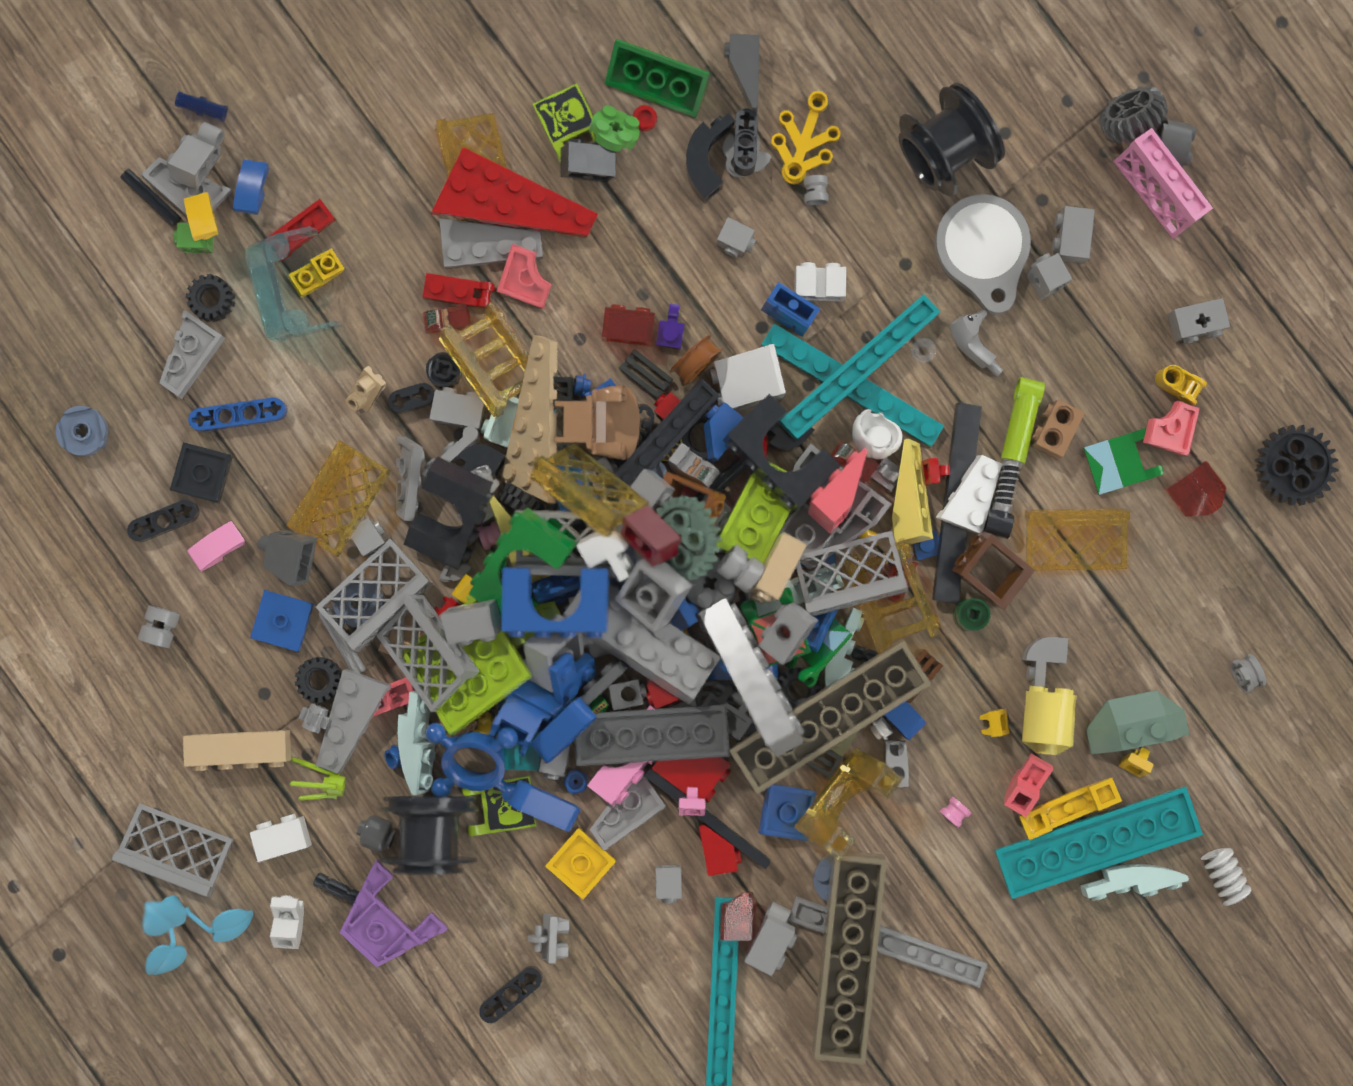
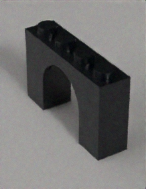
[723,394,841,512]
[404,456,493,570]

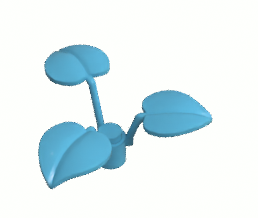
[142,896,253,975]

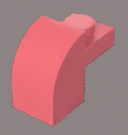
[1004,753,1053,817]

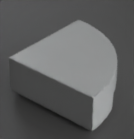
[439,563,472,582]

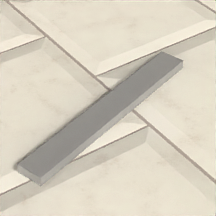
[788,896,987,988]

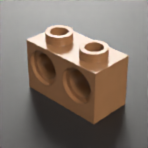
[1031,399,1085,460]

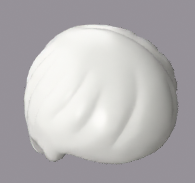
[852,409,903,459]

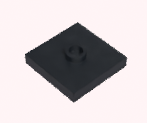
[170,442,233,504]

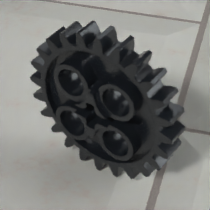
[1254,425,1339,506]

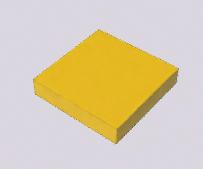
[545,827,616,899]

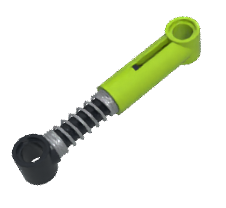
[983,377,1045,539]

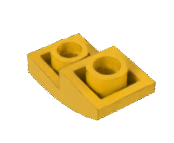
[184,192,219,241]
[288,248,345,298]

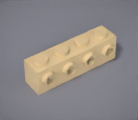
[183,730,291,771]

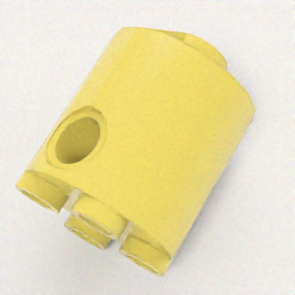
[1022,686,1077,755]

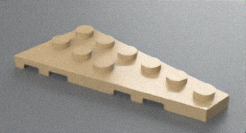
[501,335,557,503]

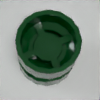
[953,598,991,631]

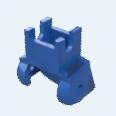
[488,659,574,757]

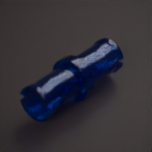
[175,91,228,121]

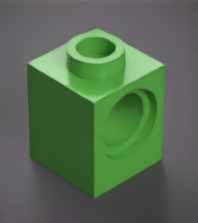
[173,223,213,253]

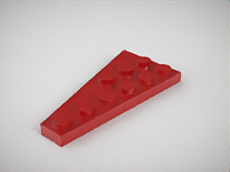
[431,147,598,238]

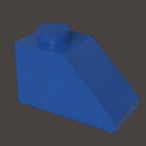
[704,402,744,463]

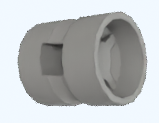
[716,544,765,593]
[137,605,180,648]

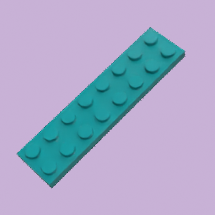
[994,786,1203,899]

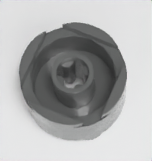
[1154,119,1197,167]
[686,559,737,610]

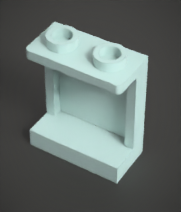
[481,391,558,448]

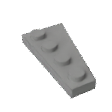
[439,218,543,269]
[316,669,392,774]

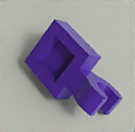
[656,303,684,350]

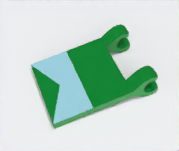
[1083,428,1164,495]
[785,619,853,688]

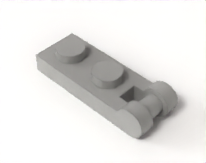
[422,426,480,477]

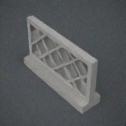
[515,510,618,577]
[796,531,908,616]
[316,539,433,652]
[376,595,479,712]
[112,803,234,897]

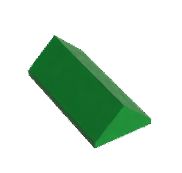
[604,38,710,117]

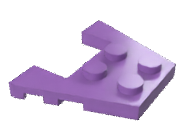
[340,859,448,967]

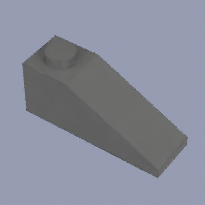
[724,34,760,113]

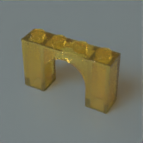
[794,748,903,861]

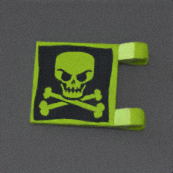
[533,84,596,163]
[462,776,536,836]

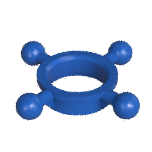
[425,723,518,802]

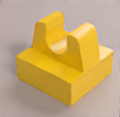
[979,709,1010,737]
[1118,747,1154,778]

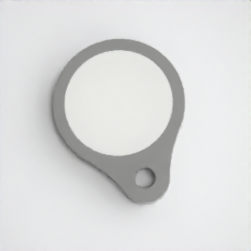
[934,194,1031,315]

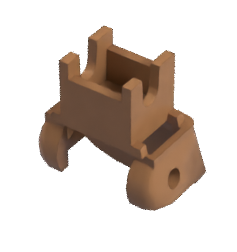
[555,385,640,460]

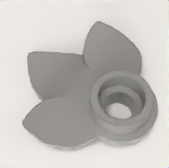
[723,134,771,177]

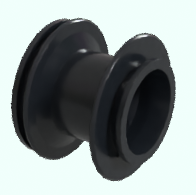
[898,82,1005,196]
[379,796,478,875]

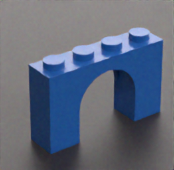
[502,568,609,638]

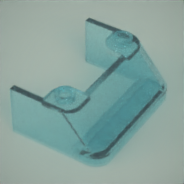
[245,226,341,341]

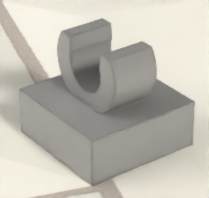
[870,458,900,492]

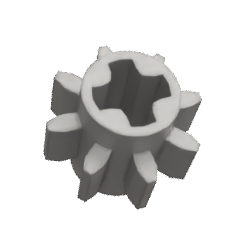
[298,703,330,733]

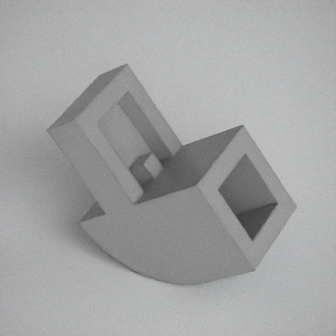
[1022,637,1068,687]

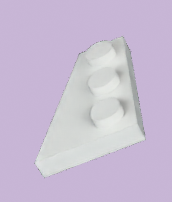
[936,455,1002,534]

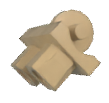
[345,366,386,412]

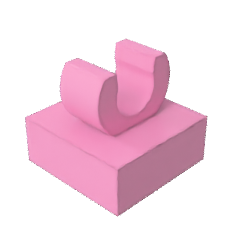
[679,787,705,816]

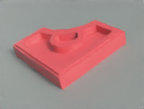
[497,244,552,309]
[1143,401,1200,456]

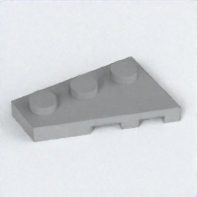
[141,158,232,217]
[159,310,225,399]
[396,436,425,521]
[590,774,667,851]

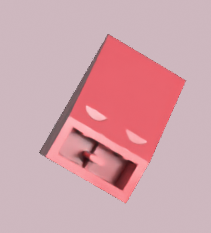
[808,448,867,534]

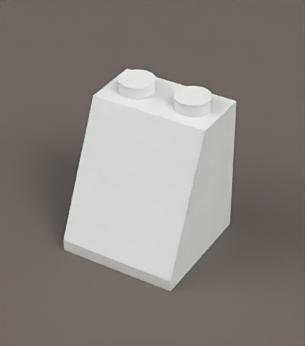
[710,344,786,411]

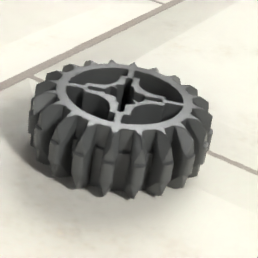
[1099,86,1168,143]

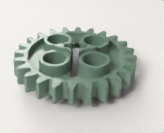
[656,496,722,580]

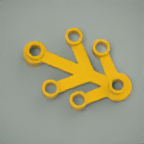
[771,91,841,184]

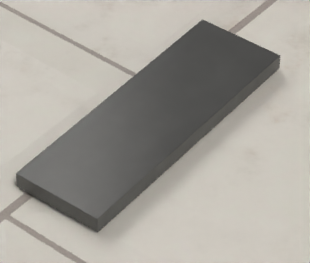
[575,705,730,766]

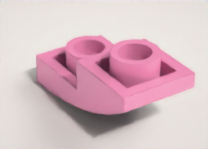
[187,521,245,572]

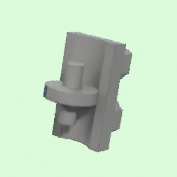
[527,913,569,963]

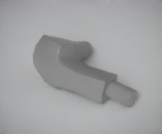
[949,309,1003,377]

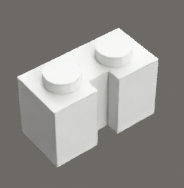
[794,262,846,301]
[250,814,312,862]

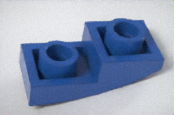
[233,160,269,215]

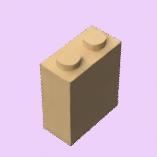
[748,532,806,604]

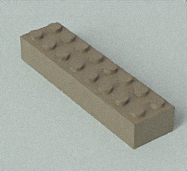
[729,640,932,794]
[812,849,887,1065]

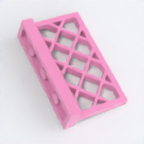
[1113,128,1213,239]

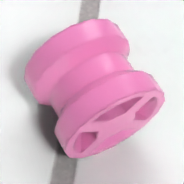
[477,521,501,550]
[939,796,972,828]

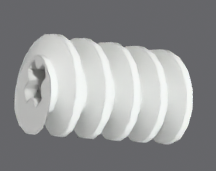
[1201,848,1251,906]

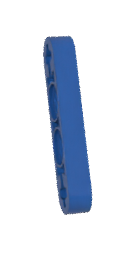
[188,397,287,432]

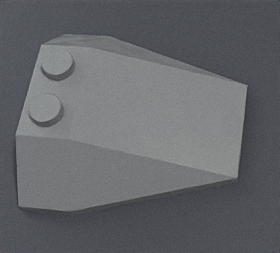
[778,444,891,570]

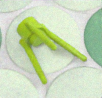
[290,757,346,801]

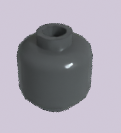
[356,815,396,853]

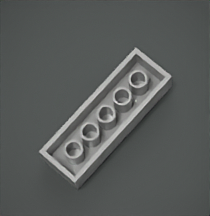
[563,584,721,705]
[699,598,805,757]

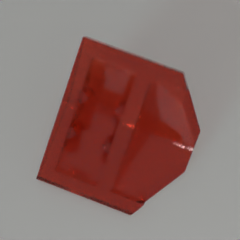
[1166,460,1226,517]
[720,892,757,941]

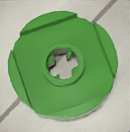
[589,106,640,152]

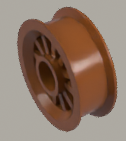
[670,334,724,387]

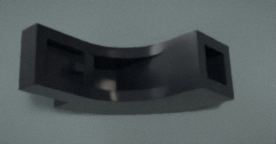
[686,113,735,204]

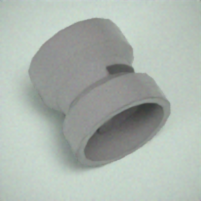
[804,175,829,206]

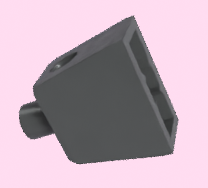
[257,530,317,586]

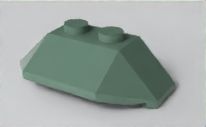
[1085,690,1189,755]

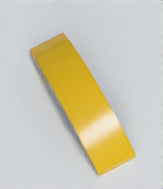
[1019,777,1122,840]

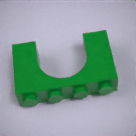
[468,508,578,618]

